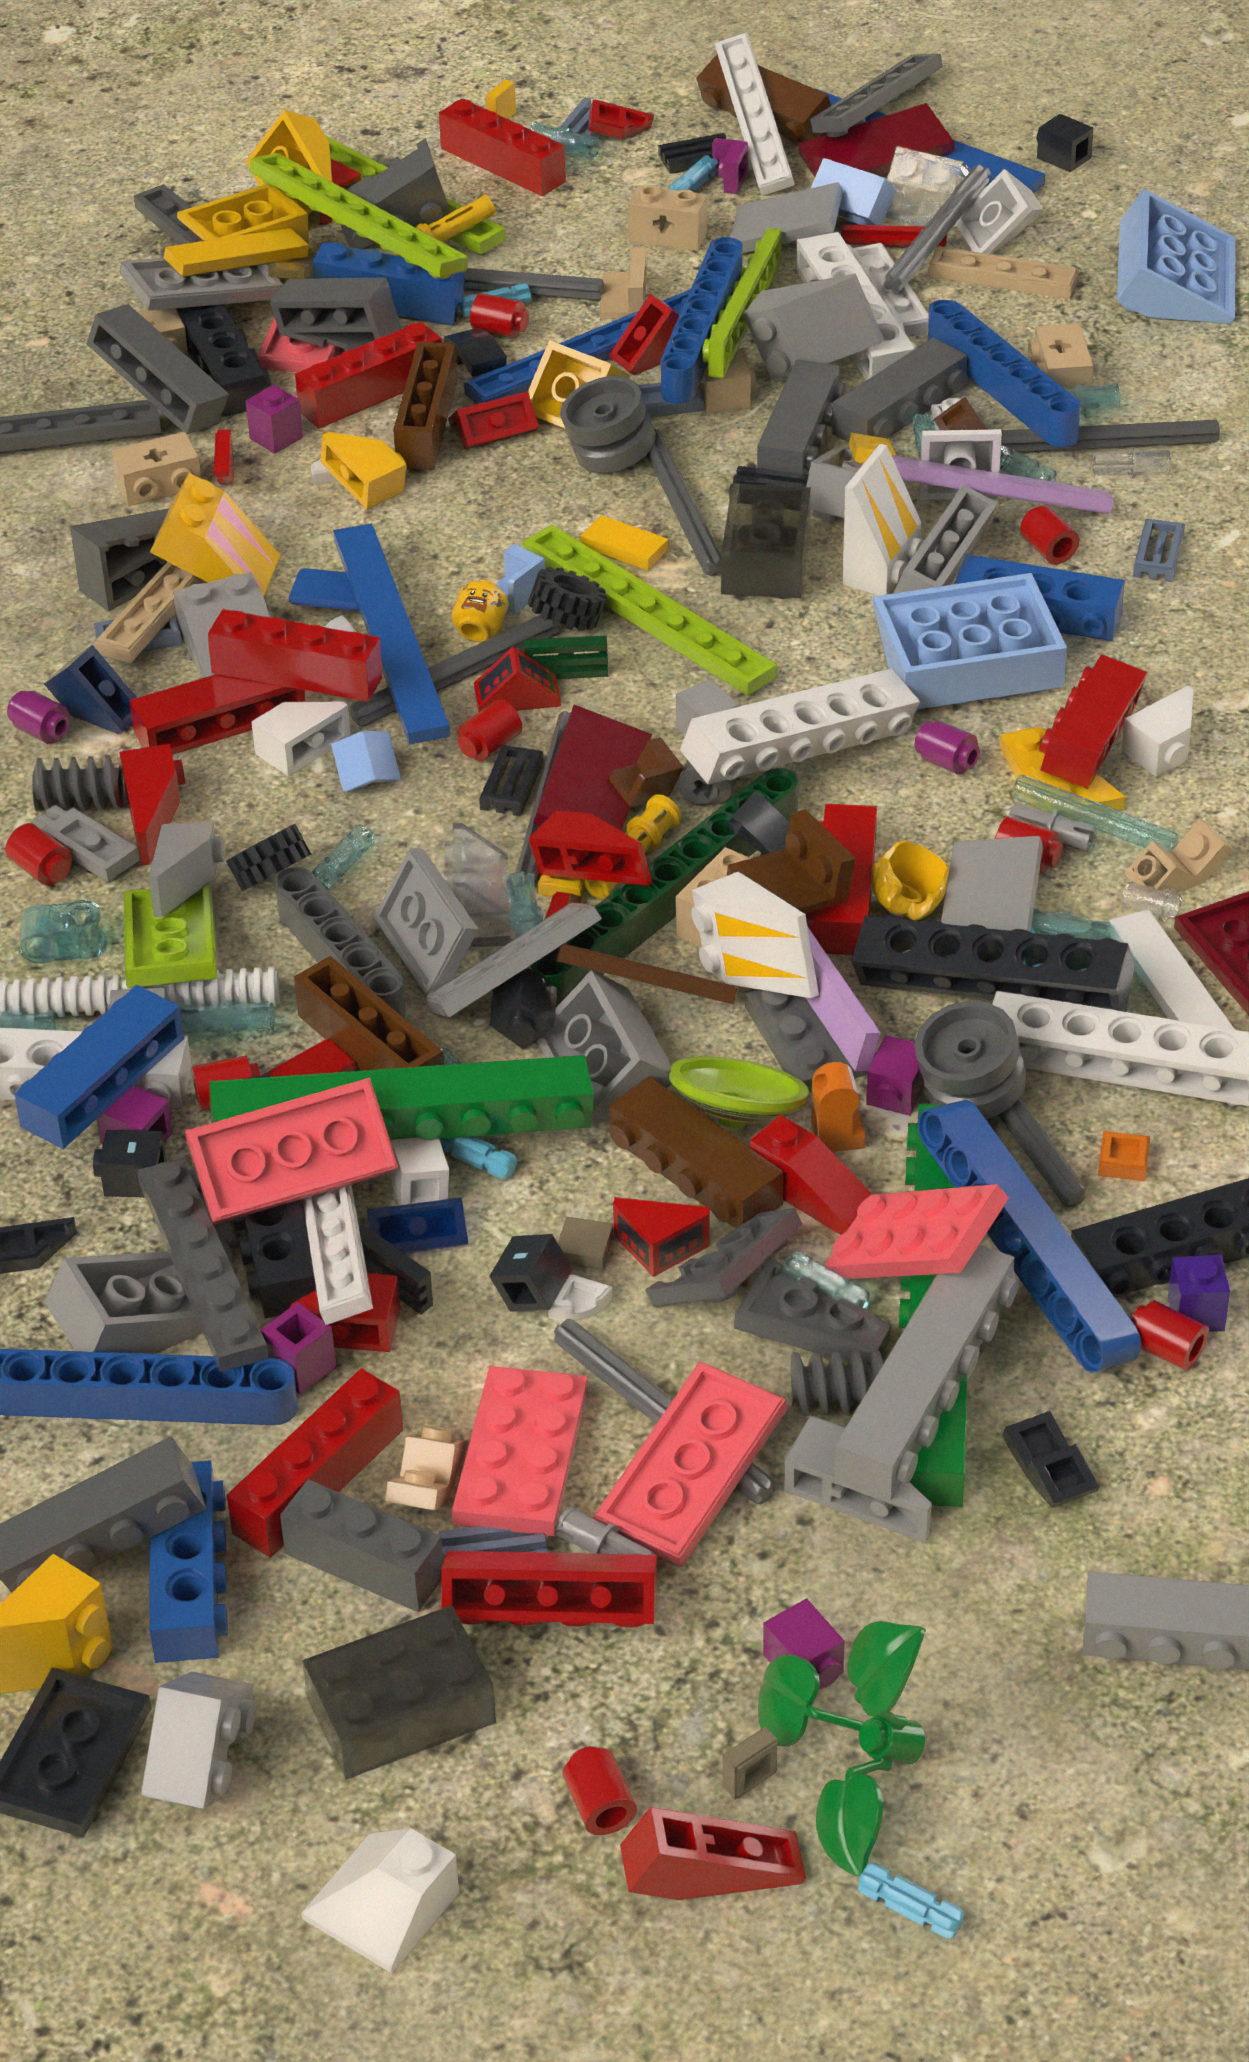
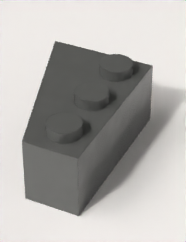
[340,138,451,249]
[270,278,401,351]
[70,508,169,612]

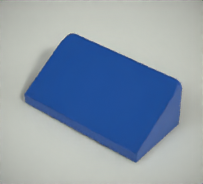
[289,568,360,611]

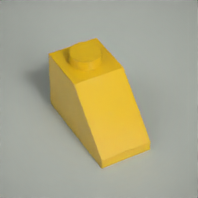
[320,432,407,510]

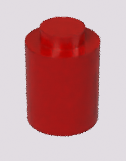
[470,293,529,338]
[1020,506,1080,565]
[457,700,522,761]
[995,816,1063,873]
[5,823,72,886]
[191,1055,261,1112]
[1131,1300,1209,1371]
[562,1746,637,1835]

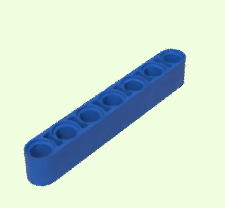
[661,237,743,404]
[928,300,1080,447]
[918,1100,1141,1373]
[0,1349,298,1425]

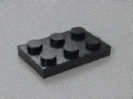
[0,1668,152,1838]

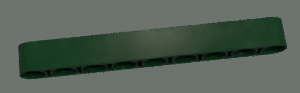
[530,768,798,1008]

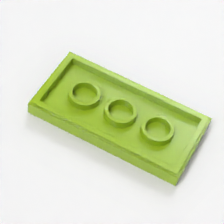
[123,883,218,988]

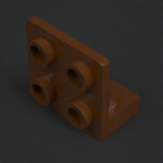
[726,809,856,914]

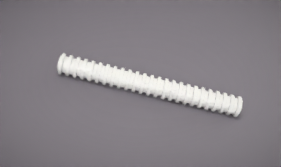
[0,967,279,1020]

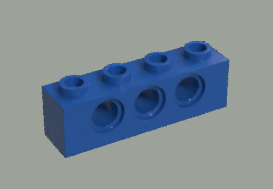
[955,554,1125,641]
[149,1460,228,1663]

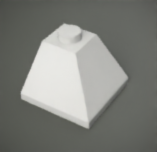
[956,169,1043,254]
[919,429,1002,500]
[302,1828,459,1973]

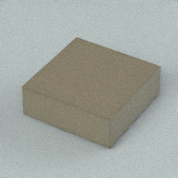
[558,1216,613,1270]
[723,1726,777,1799]

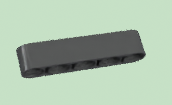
[275,867,406,1018]

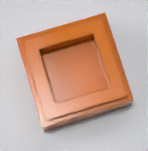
[1098,1131,1150,1181]

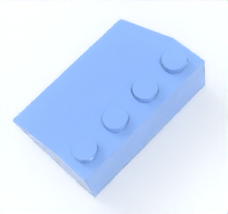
[1117,188,1235,324]
[873,573,1067,710]

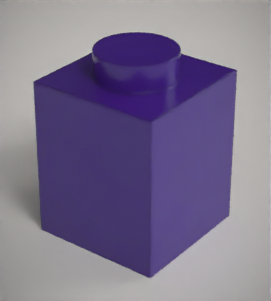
[1168,1255,1230,1332]

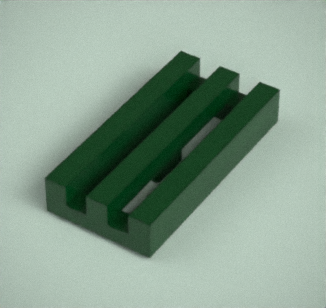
[524,635,608,679]

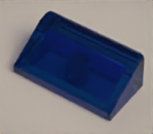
[367,1197,469,1254]

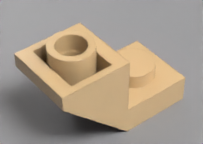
[1124,819,1234,902]
[385,1426,466,1510]

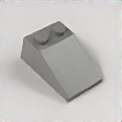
[742,273,884,379]
[802,446,906,520]
[173,572,270,678]
[45,1251,203,1354]

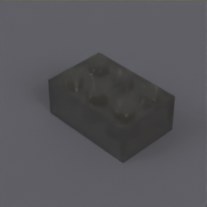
[721,483,811,599]
[302,1605,496,1780]

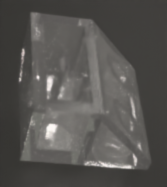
[885,147,971,227]
[444,822,511,947]

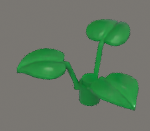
[758,1621,926,1876]

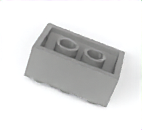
[536,970,672,1125]

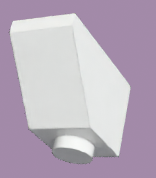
[1122,686,1194,777]
[251,701,351,777]

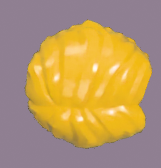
[871,840,949,920]

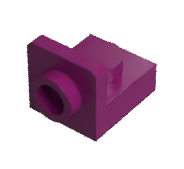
[712,138,749,194]

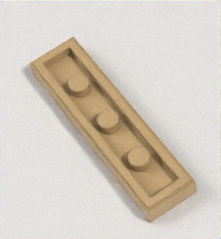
[928,246,1079,299]
[94,561,204,663]

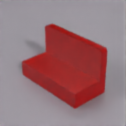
[448,391,539,449]

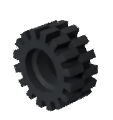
[528,567,607,631]
[226,824,312,892]

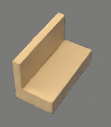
[600,247,647,319]

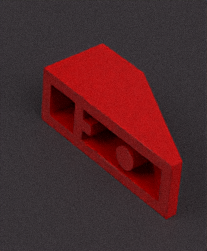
[119,744,186,866]
[528,810,652,886]
[750,1114,873,1235]
[620,1807,806,1900]

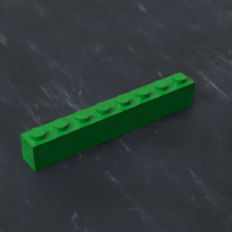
[209,1055,594,1142]

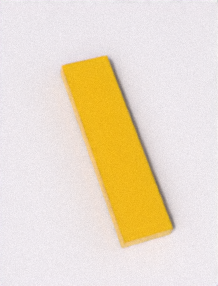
[164,228,309,277]

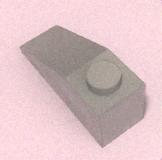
[149,821,225,918]
[784,1416,932,1543]

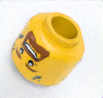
[451,580,509,642]

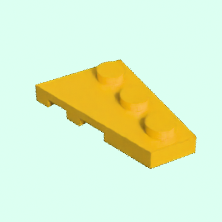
[999,726,1126,820]

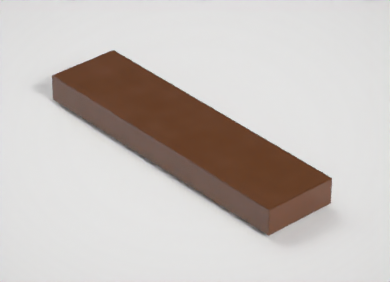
[553,944,737,1004]

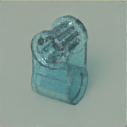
[19,900,107,964]

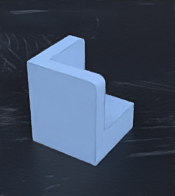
[496,544,545,614]
[331,731,400,792]

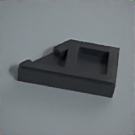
[0,1217,77,1274]

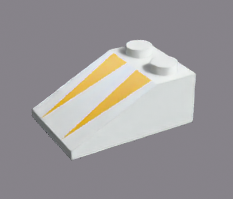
[843,444,924,596]
[691,872,819,998]

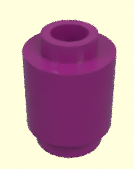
[7,691,70,744]
[914,721,980,774]

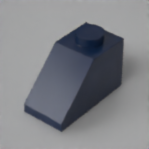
[44,644,137,734]

